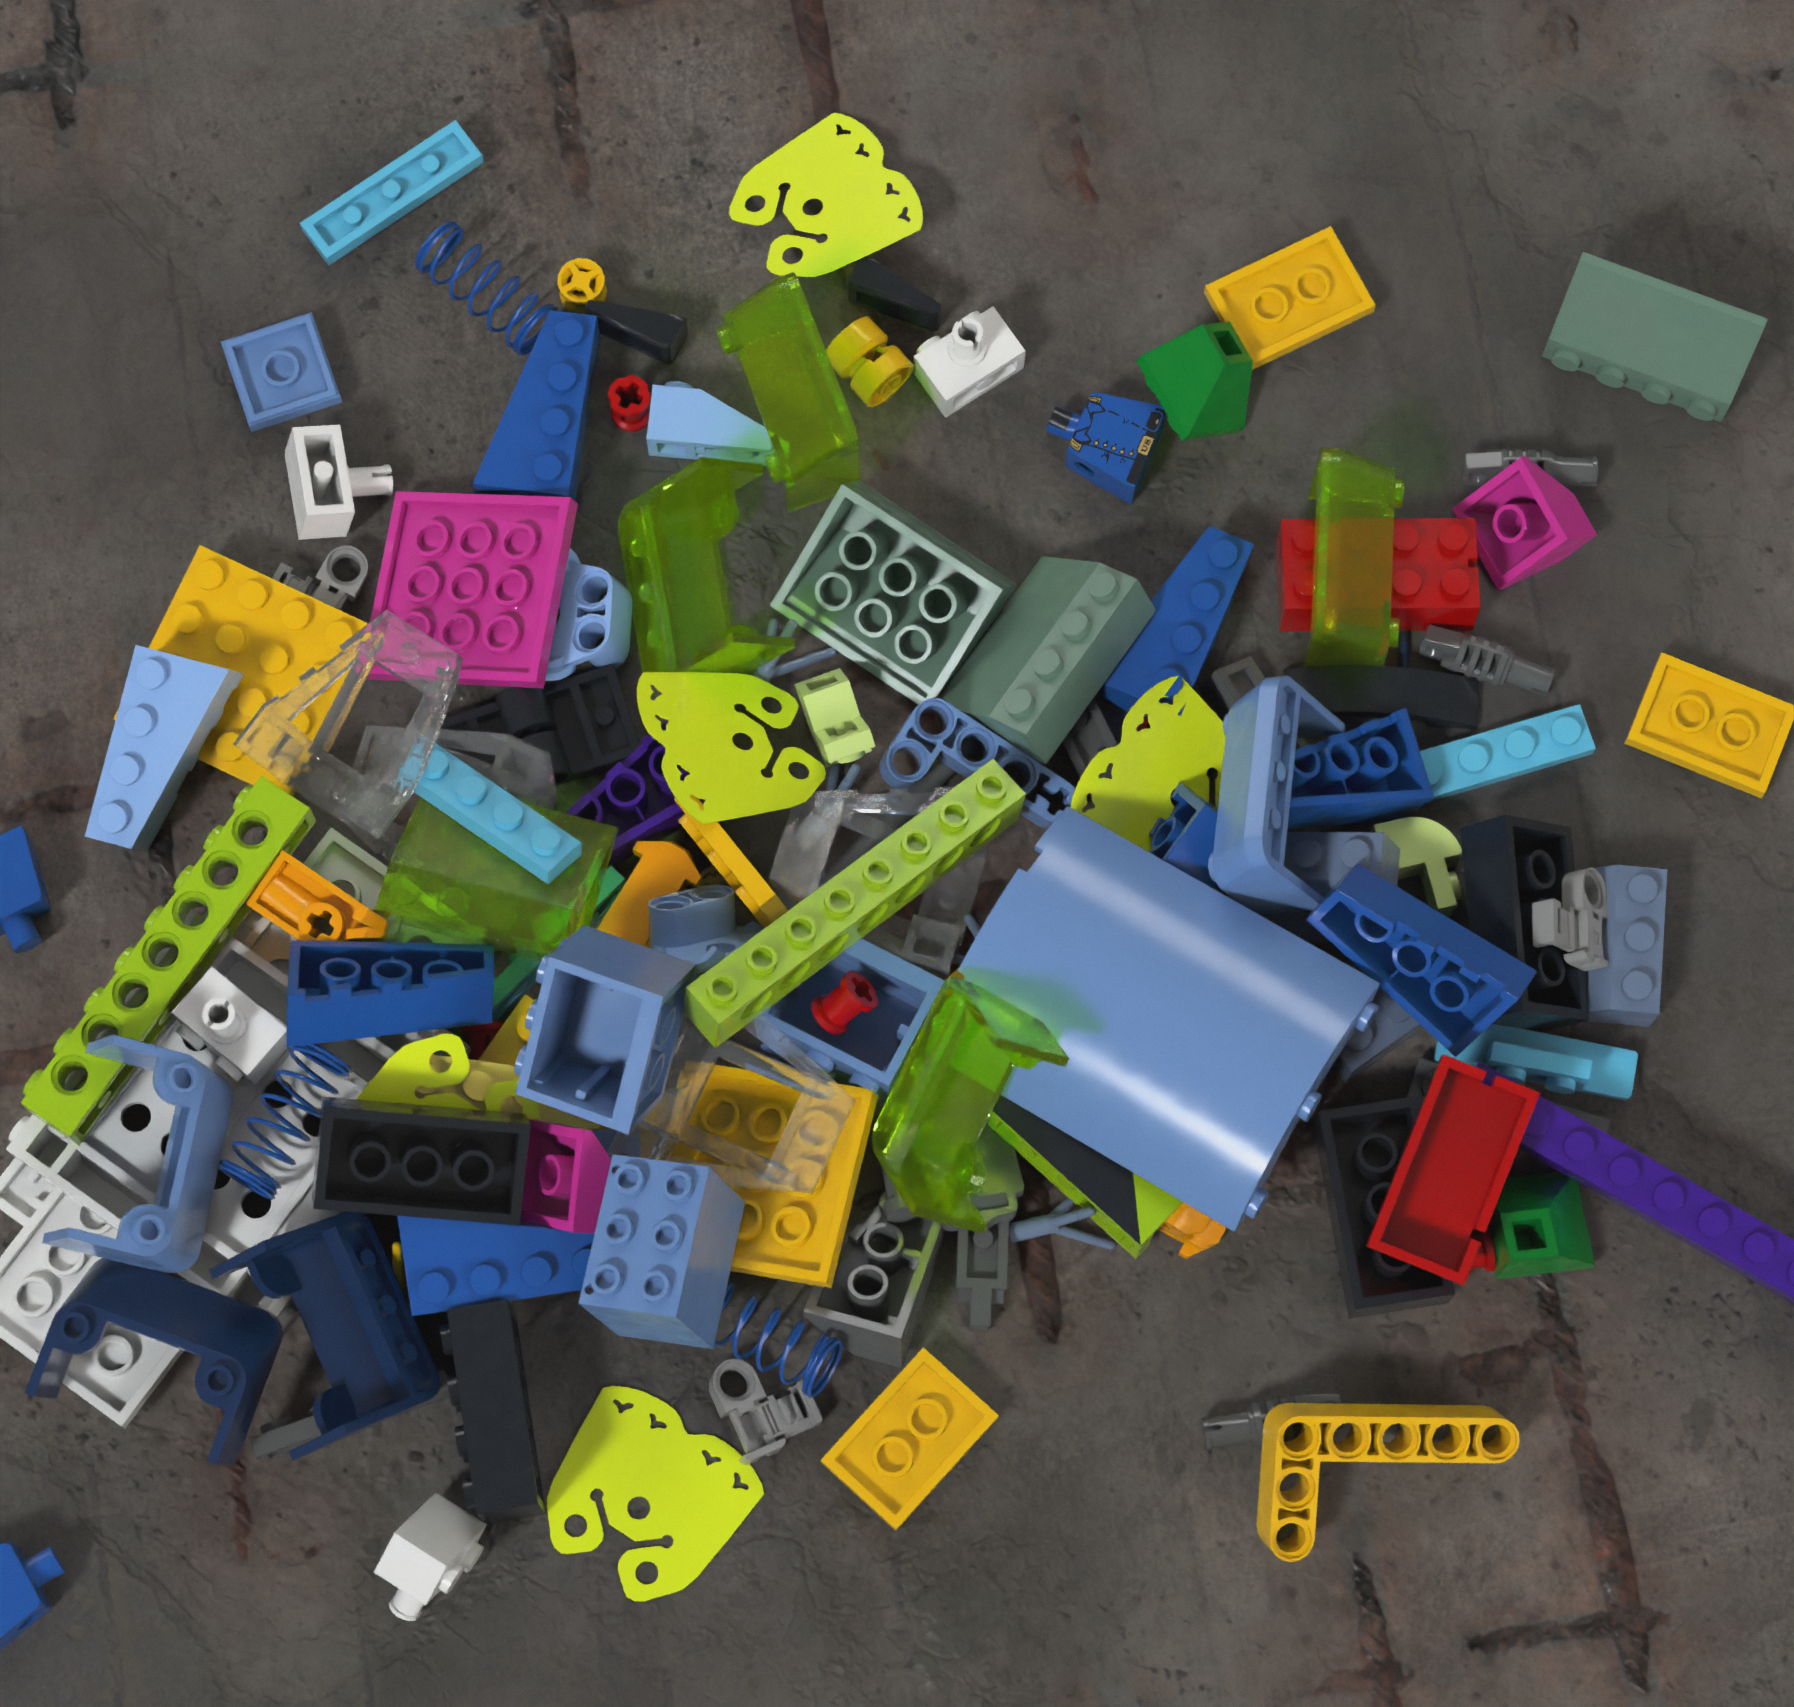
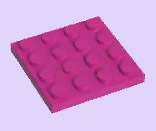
[360,491,578,689]

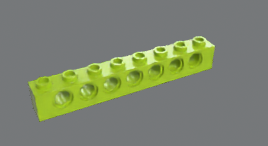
[682,759,1026,1048]
[20,776,316,1146]

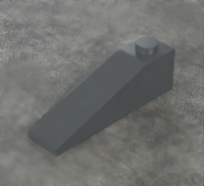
[803,1159,945,1368]

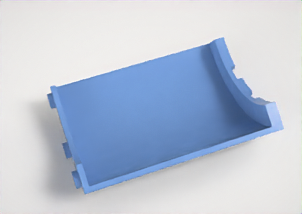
[923,806,1380,1232]

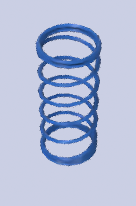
[415,221,558,355]
[218,1044,352,1200]
[714,1281,843,1398]

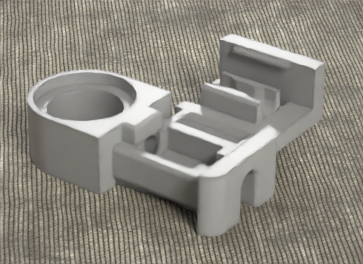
[272,545,368,610]
[1532,867,1609,971]
[709,1359,823,1465]

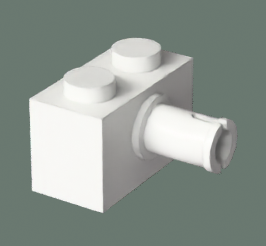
[914,306,1025,418]
[284,425,393,540]
[171,967,288,1085]
[374,1492,487,1621]

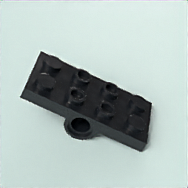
[427,664,640,799]

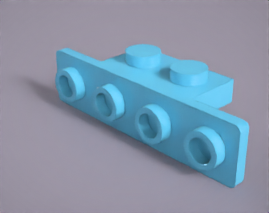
[1434,1024,1638,1101]

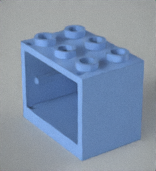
[514,925,696,1135]
[755,938,945,1106]
[579,1154,745,1349]

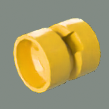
[824,316,914,408]

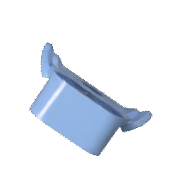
[545,548,633,681]
[648,885,763,975]

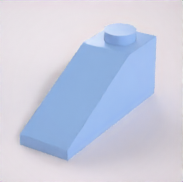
[646,381,792,468]

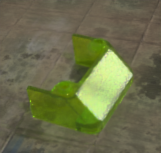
[716,272,860,512]
[1301,447,1404,667]
[618,457,795,674]
[872,977,1069,1234]

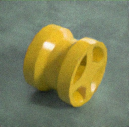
[557,258,607,314]

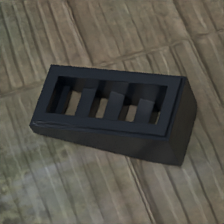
[848,256,941,332]
[585,300,688,365]

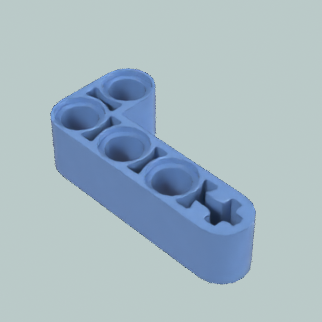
[880,698,1075,829]

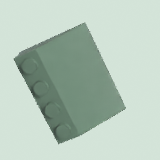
[1542,252,1768,422]
[770,480,1017,705]
[939,556,1156,764]

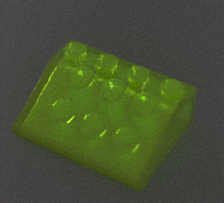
[375,797,619,962]

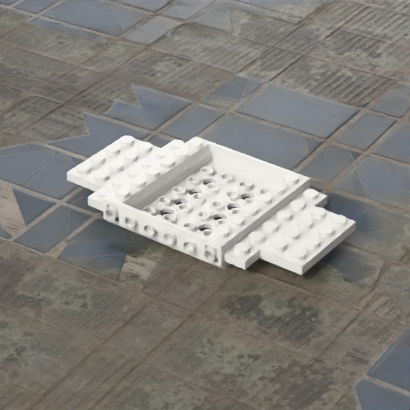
[0,828,491,1429]

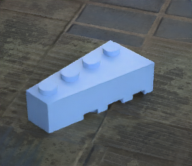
[85,645,244,851]

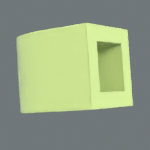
[794,668,876,768]
[1371,817,1462,917]

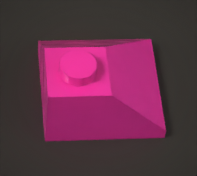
[1452,456,1597,590]
[520,1119,617,1233]

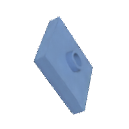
[221,312,342,432]

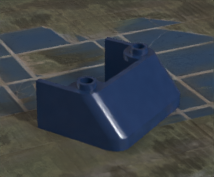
[209,1212,440,1461]
[25,1258,283,1465]

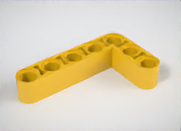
[1257,1403,1520,1562]

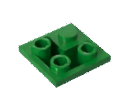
[1136,321,1253,441]
[1488,1172,1595,1279]

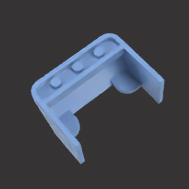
[1208,676,1345,915]
[42,1035,233,1273]

